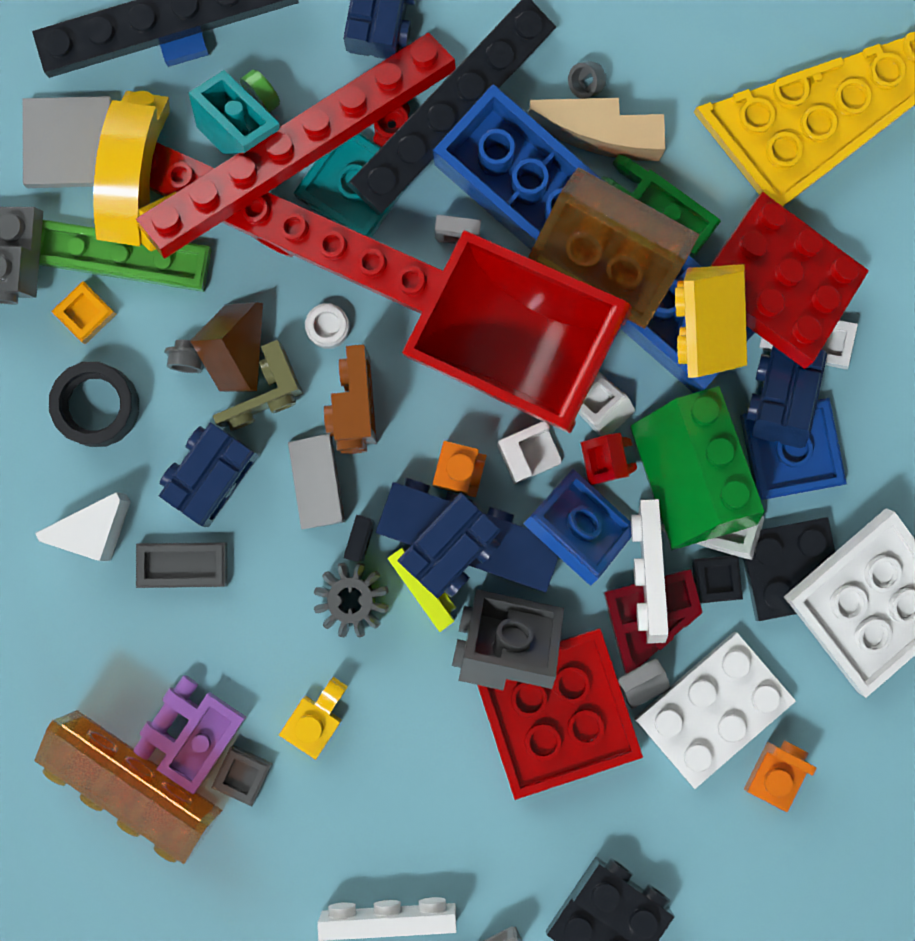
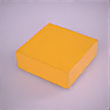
[51,281,117,345]

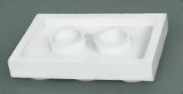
[634,632,796,789]

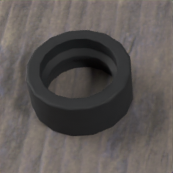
[49,362,139,447]

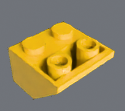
[675,265,747,378]

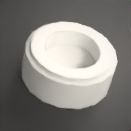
[305,303,350,349]

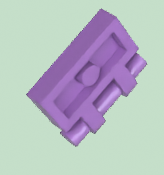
[133,675,246,795]

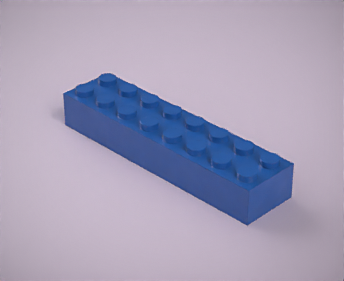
[433,84,755,393]

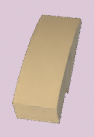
[528,98,665,161]

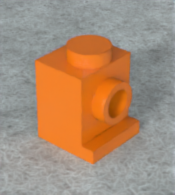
[432,441,487,498]

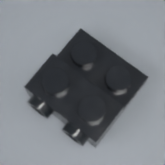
[546,857,675,941]

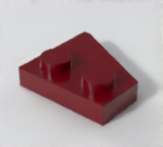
[603,569,703,674]

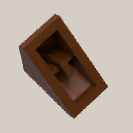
[190,302,263,392]

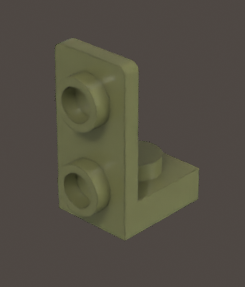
[213,340,303,431]

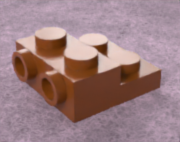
[324,344,377,454]

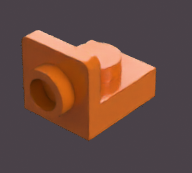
[744,740,817,812]

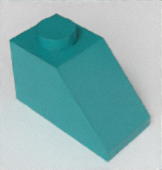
[188,70,280,154]

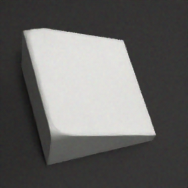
[578,372,635,436]

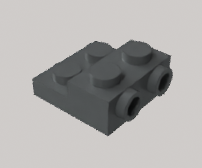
[0,207,44,305]
[452,589,564,690]

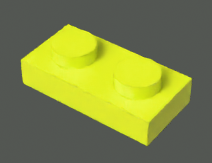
[387,548,456,632]

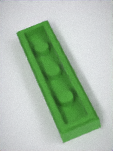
[39,220,212,292]

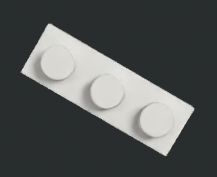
[631,499,668,643]
[317,897,456,941]

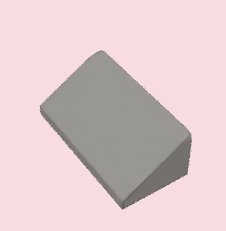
[288,434,345,529]

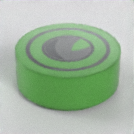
[240,69,280,113]

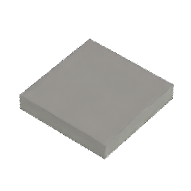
[23,96,112,188]

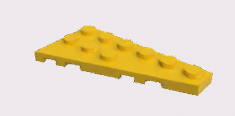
[693,31,915,207]

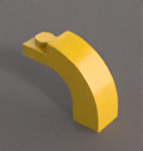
[93,90,170,246]

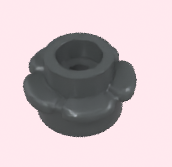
[164,340,203,373]

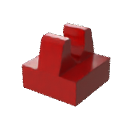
[580,433,637,485]

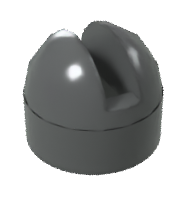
[568,61,607,99]

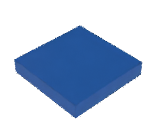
[740,398,847,500]
[523,469,632,586]

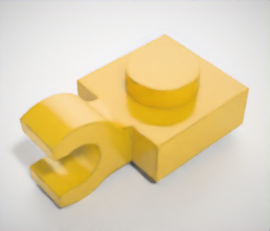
[279,676,348,760]

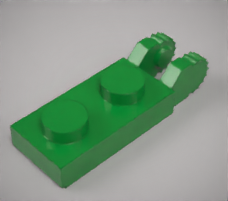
[601,154,721,259]

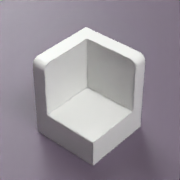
[497,421,562,484]

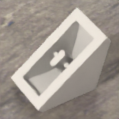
[35,492,130,561]

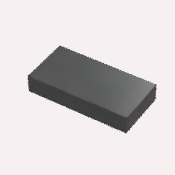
[136,542,227,588]

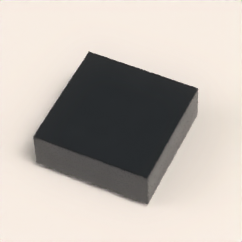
[343,515,375,562]
[692,555,743,603]

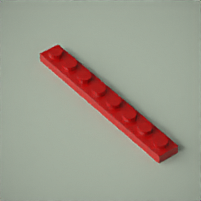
[136,32,456,259]

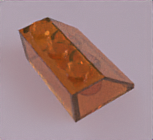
[528,167,699,329]

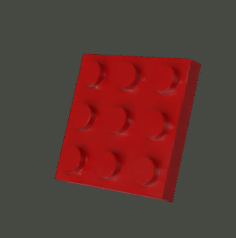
[709,191,869,369]
[477,628,643,800]

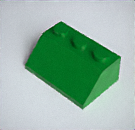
[630,386,765,551]

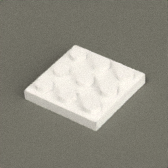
[784,508,915,698]

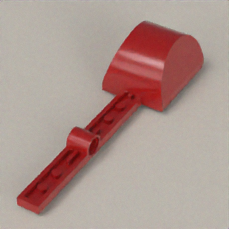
[150,142,632,434]

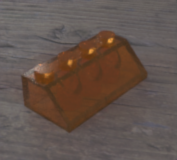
[34,710,223,864]

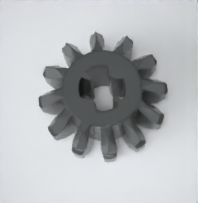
[314,562,389,638]

